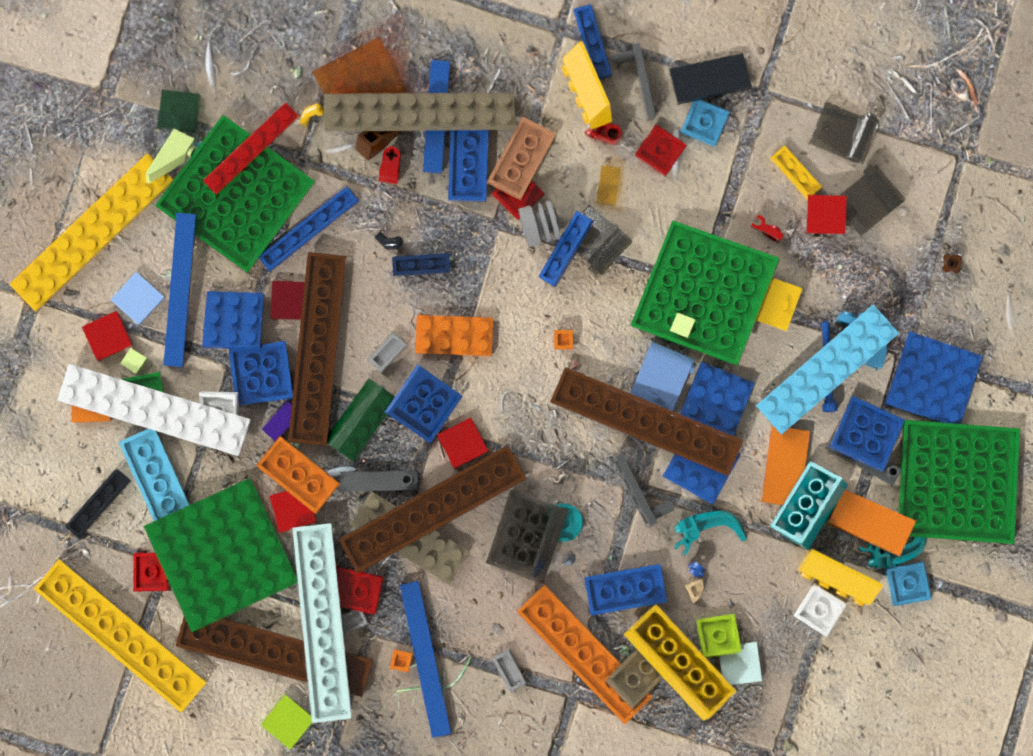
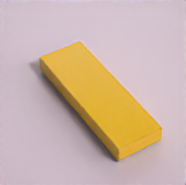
[770,145,823,200]

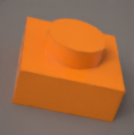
[554,330,573,350]
[389,649,413,673]

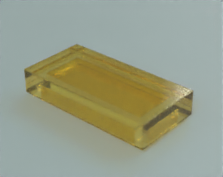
[596,165,620,206]

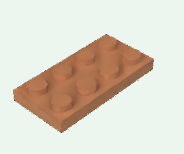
[487,117,556,201]

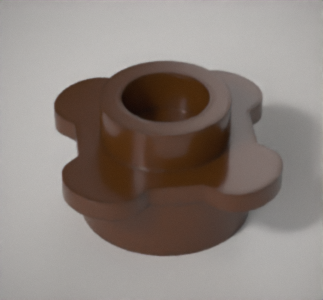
[942,254,962,274]

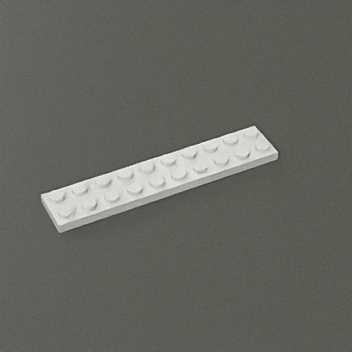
[57,364,252,456]

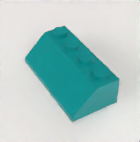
[770,461,848,550]

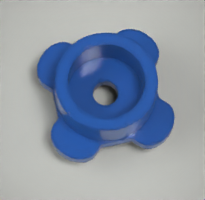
[688,561,706,578]

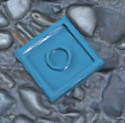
[680,100,730,147]
[885,561,932,606]

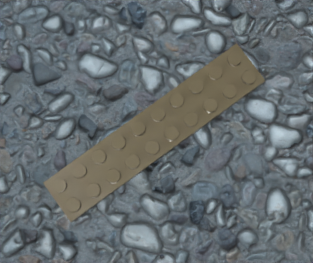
[324,93,516,131]

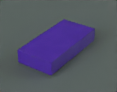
[262,401,292,442]

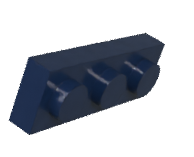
[392,253,451,277]

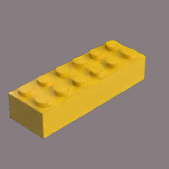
[624,605,736,721]

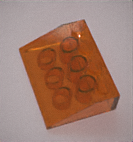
[312,37,407,94]

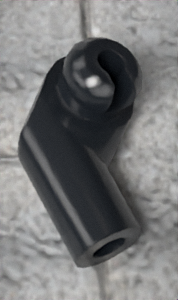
[374,231,403,250]

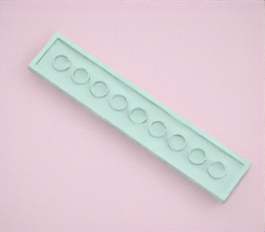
[293,523,352,723]

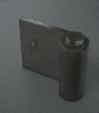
[809,101,880,164]
[840,164,906,236]
[559,205,632,276]

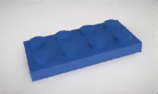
[448,130,489,202]
[584,564,667,616]

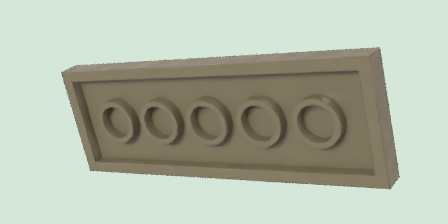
[351,491,470,585]

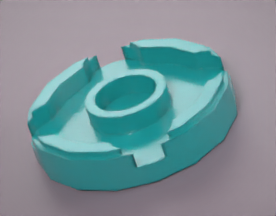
[545,504,583,542]

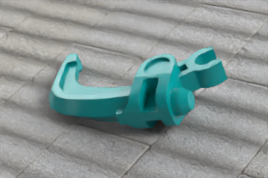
[674,510,747,555]
[857,537,927,570]

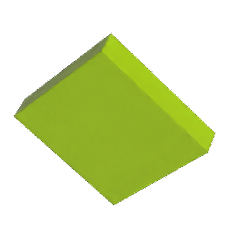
[696,614,742,659]
[261,694,312,750]

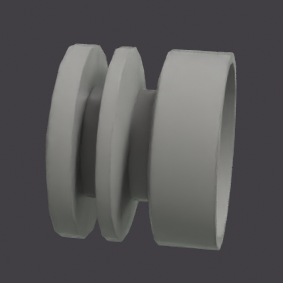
[518,200,560,247]

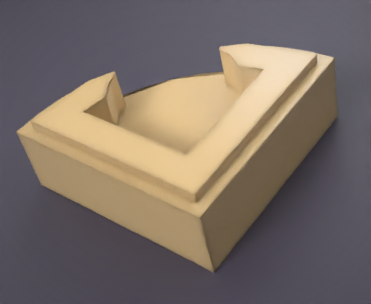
[684,577,704,603]

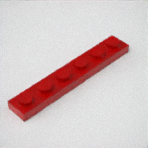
[203,102,299,195]

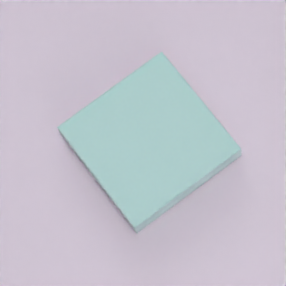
[719,642,762,685]

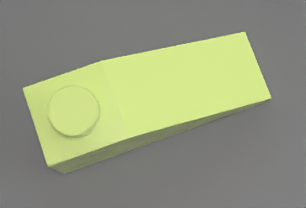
[146,129,196,184]

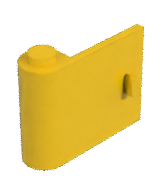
[756,278,802,332]

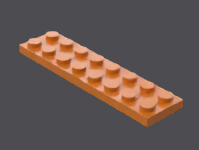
[516,585,653,724]

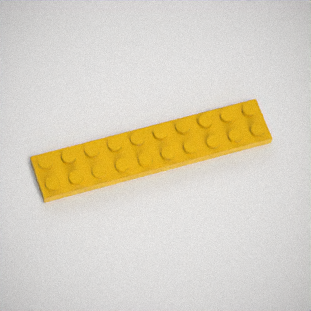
[9,153,173,312]
[34,559,207,713]

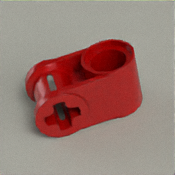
[584,123,622,145]
[378,146,401,184]

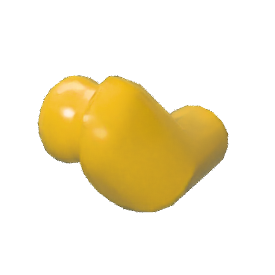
[298,104,324,127]

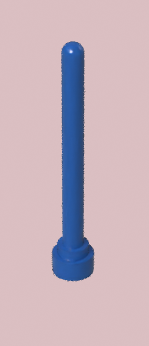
[822,320,838,412]

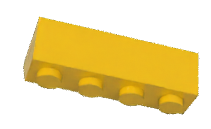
[561,41,612,130]
[797,549,884,607]

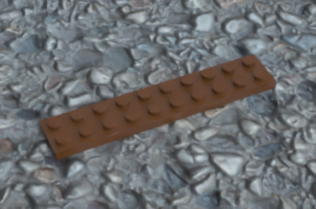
[288,252,346,446]
[550,367,743,477]
[339,445,527,574]
[175,617,373,697]

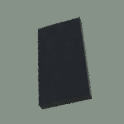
[669,53,752,105]

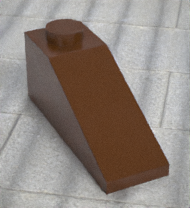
[355,131,401,161]

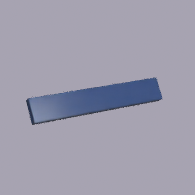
[423,60,450,174]
[259,186,359,272]

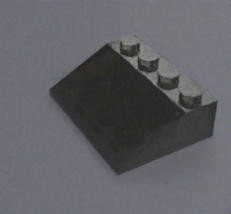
[486,490,568,583]

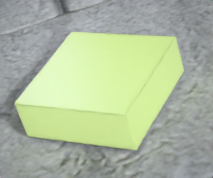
[670,313,696,338]
[120,348,148,374]

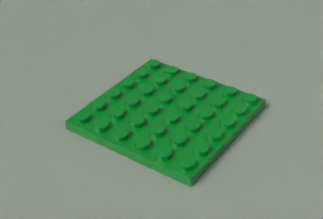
[154,115,315,273]
[630,220,780,366]
[898,420,1020,544]
[143,478,298,632]

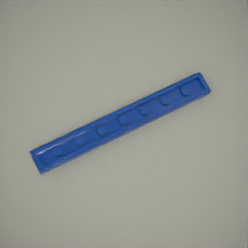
[163,213,197,367]
[400,581,451,738]

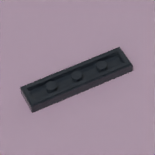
[65,468,131,539]

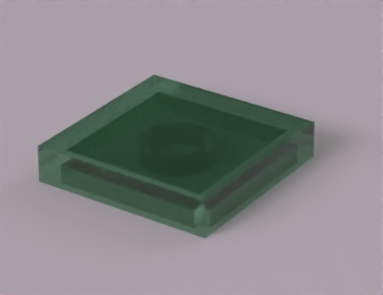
[157,89,201,132]

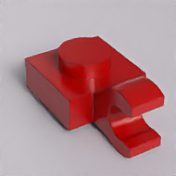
[751,215,784,244]

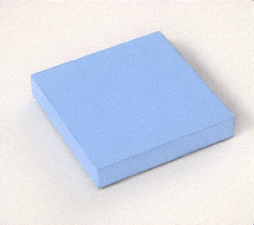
[110,272,165,326]

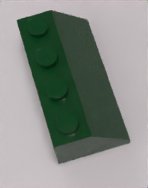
[327,378,395,463]

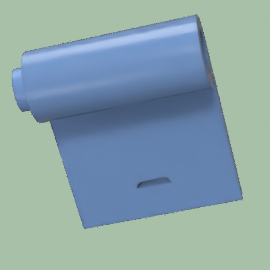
[630,342,696,411]

